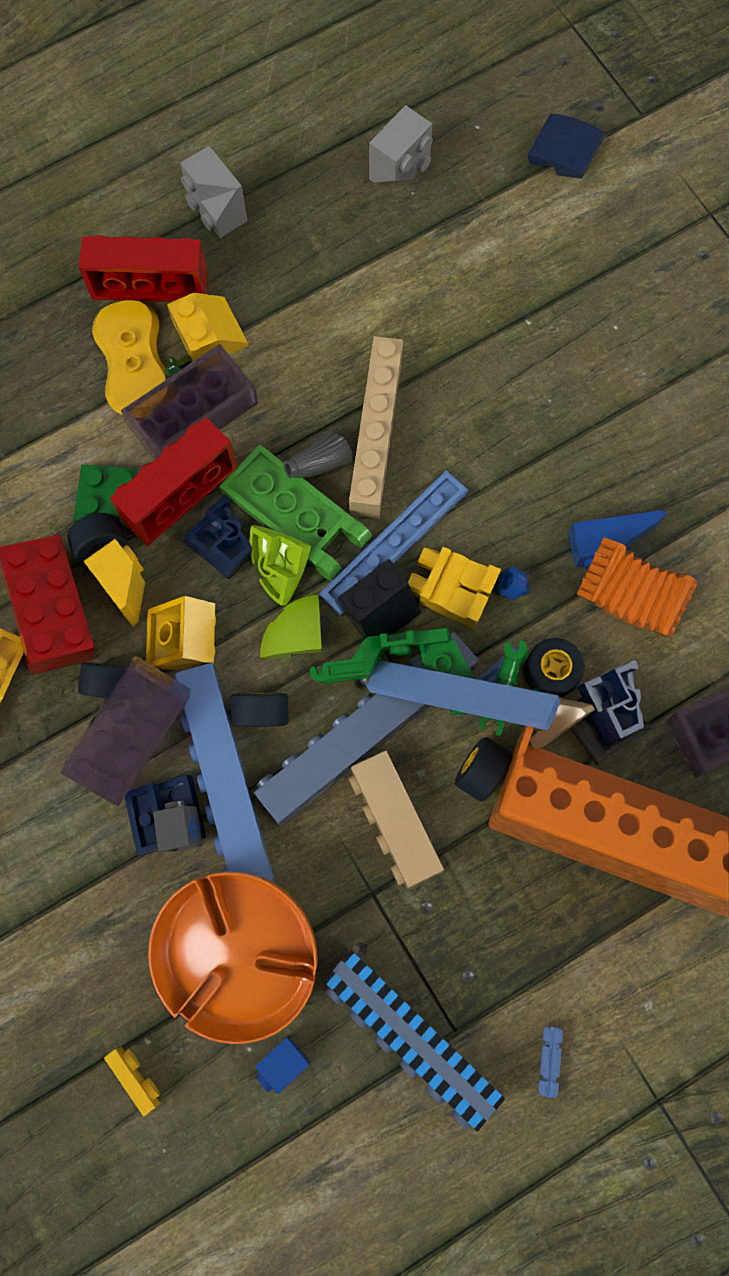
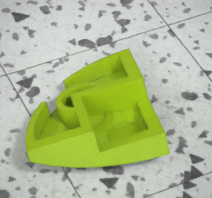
[250,525,311,606]
[260,594,322,660]

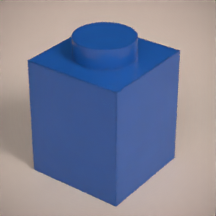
[255,1036,311,1094]

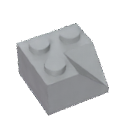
[369,105,433,183]
[180,146,248,238]

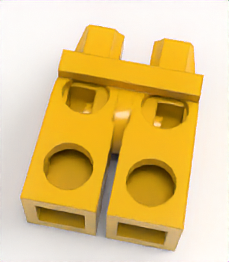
[408,547,501,630]

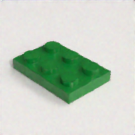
[73,464,140,529]

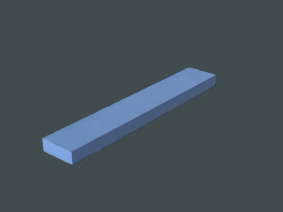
[319,470,468,617]
[366,660,561,731]

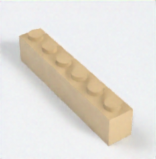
[349,336,403,519]

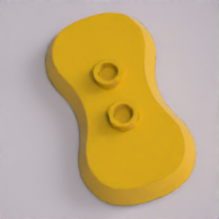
[92,300,173,416]

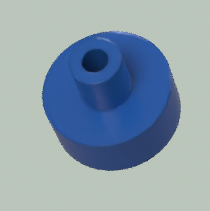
[497,566,529,600]

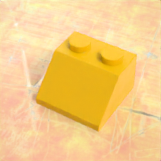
[167,293,249,369]
[84,539,145,627]
[145,596,216,670]

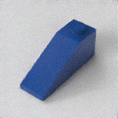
[568,510,666,570]

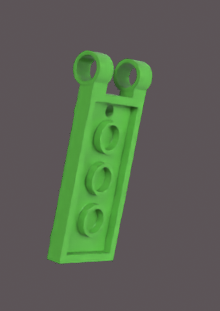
[219,444,372,581]

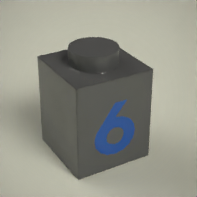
[153,801,203,852]

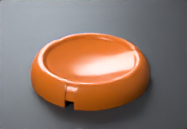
[148,871,318,1044]

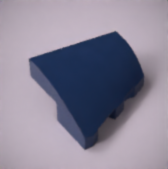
[183,495,252,579]
[577,660,644,745]

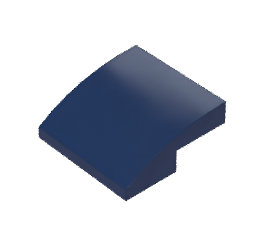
[527,113,605,179]
[124,775,206,856]

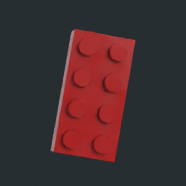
[78,235,208,302]
[110,417,238,547]
[0,534,94,675]

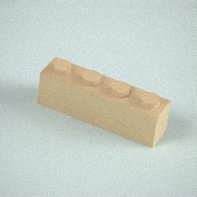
[348,751,444,890]

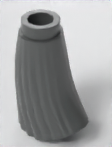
[284,431,353,478]

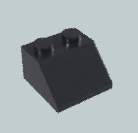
[335,559,422,640]

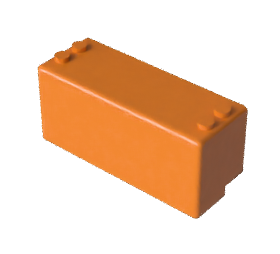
[489,726,729,918]

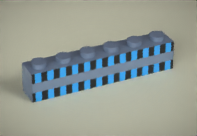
[323,950,505,1132]

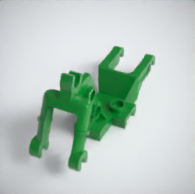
[310,628,528,736]

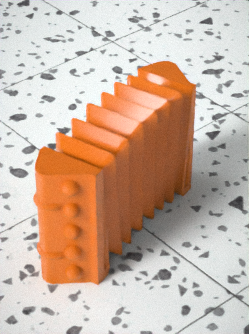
[576,537,698,638]

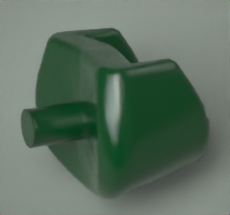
[164,355,195,384]

